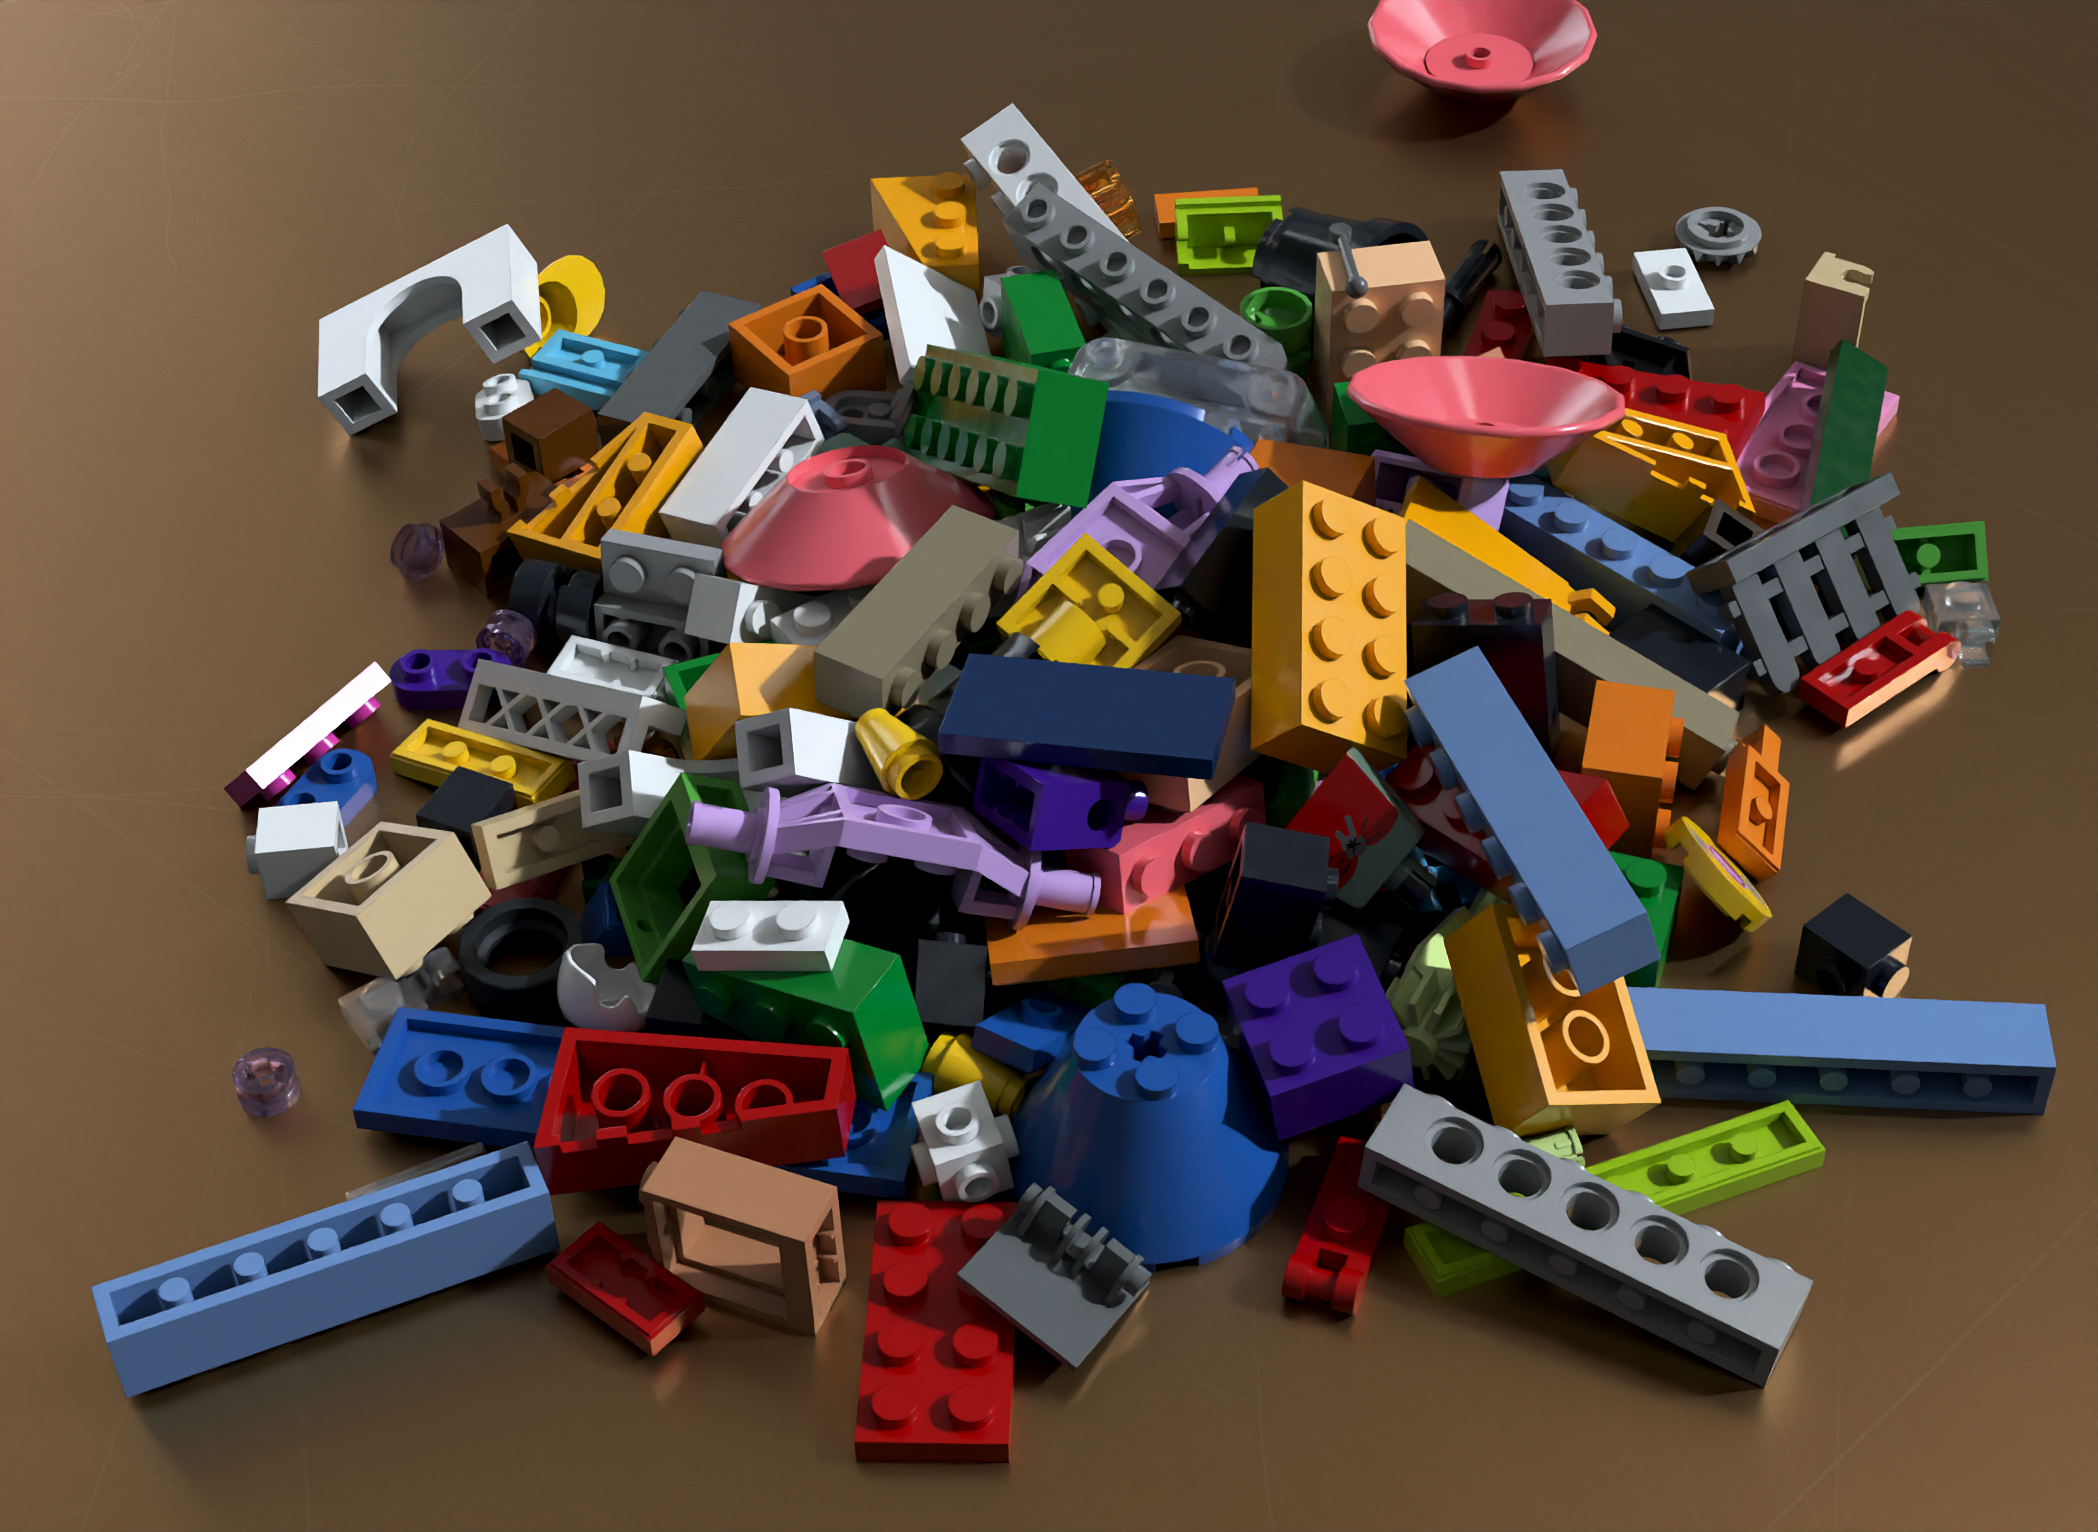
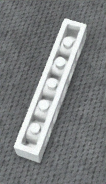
[960,103,1142,359]

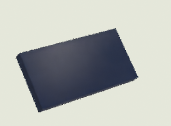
[938,653,1235,780]

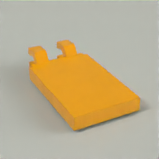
[1398,476,1616,636]

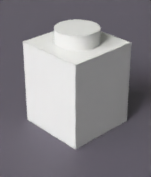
[246,801,348,900]

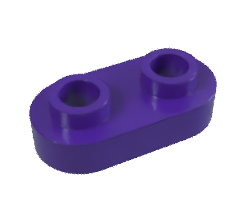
[389,648,512,709]

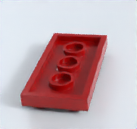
[1544,356,1765,462]
[854,1200,1018,1463]

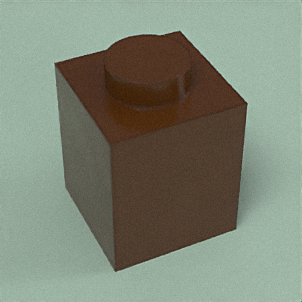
[501,388,599,483]

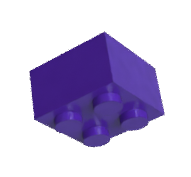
[1222,933,1414,1141]

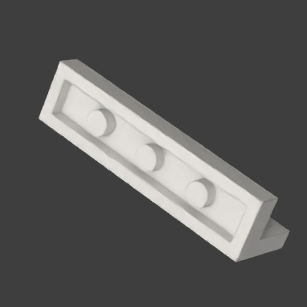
[458,659,687,762]

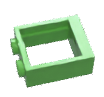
[609,773,776,984]

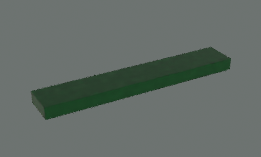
[1798,338,1889,576]

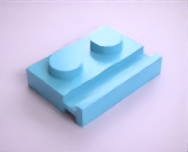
[518,329,649,411]

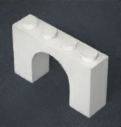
[318,224,542,436]
[577,707,887,837]

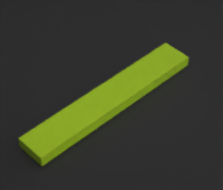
[1404,1100,1826,1299]

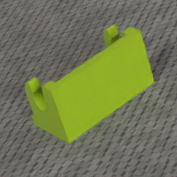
[1175,195,1283,276]

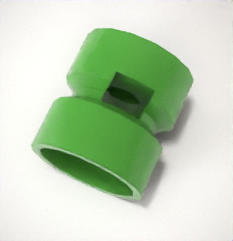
[1240,287,1312,393]

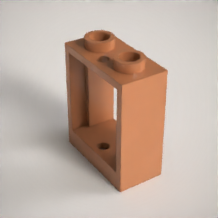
[639,1136,847,1336]

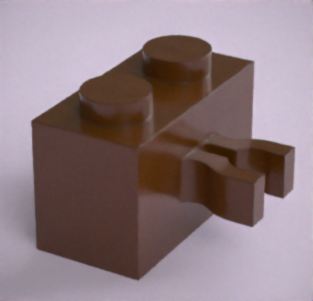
[439,463,558,598]

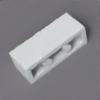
[659,387,825,549]

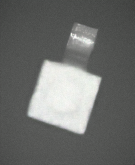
[1922,581,2001,668]
[338,947,466,1057]

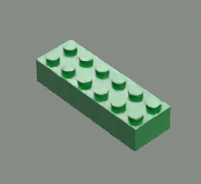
[904,344,1109,508]

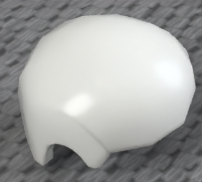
[557,943,657,1033]

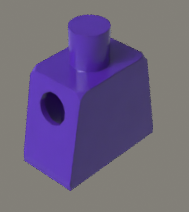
[972,757,1148,851]

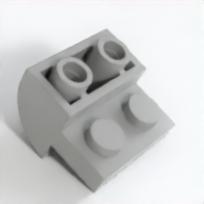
[594,528,727,663]

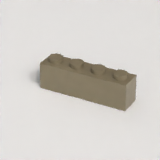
[814,505,1023,719]

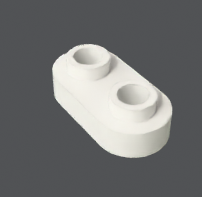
[475,373,534,441]

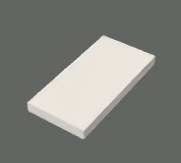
[874,245,991,392]

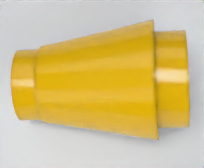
[855,708,943,800]
[921,1030,1030,1118]

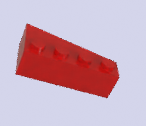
[533,1027,856,1196]

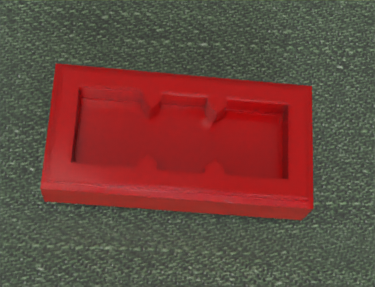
[546,1221,705,1357]

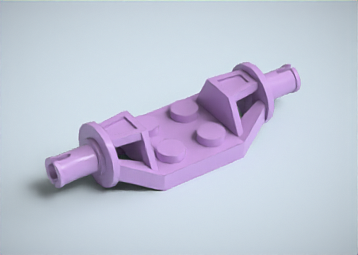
[1000,446,1259,642]
[685,782,1101,930]

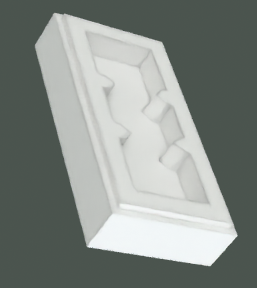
[1632,248,1715,330]
[546,635,679,703]

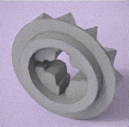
[1674,207,1762,266]

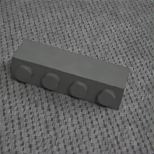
[596,290,761,448]

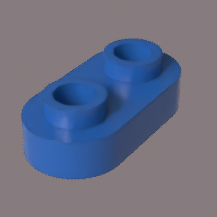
[275,749,377,828]

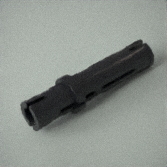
[1441,239,1503,342]

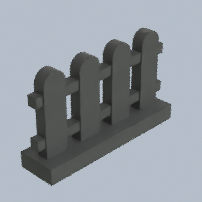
[1686,472,1921,695]

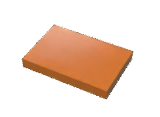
[984,884,1200,987]

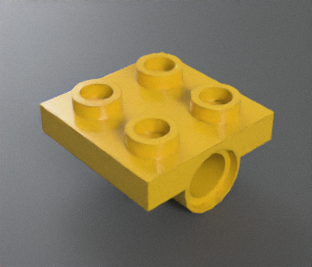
[996,532,1182,669]

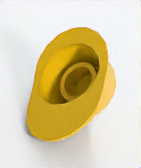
[520,255,605,361]

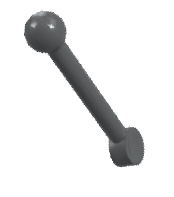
[1329,223,1368,299]

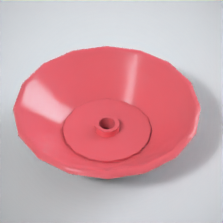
[1367,0,1597,105]
[1346,356,1625,479]
[721,445,997,592]

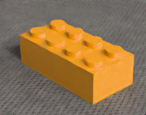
[1250,480,1407,775]

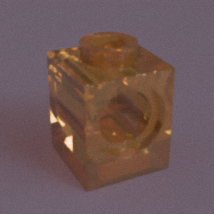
[1073,158,1142,239]

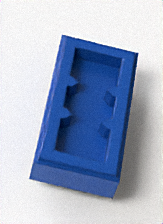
[971,988,1092,1074]

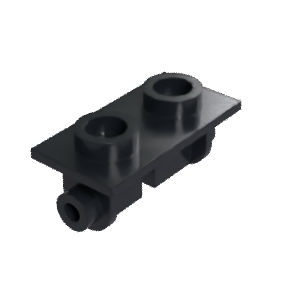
[1573,323,1693,380]

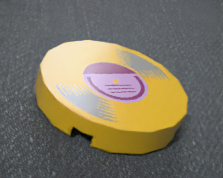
[1664,817,1773,932]

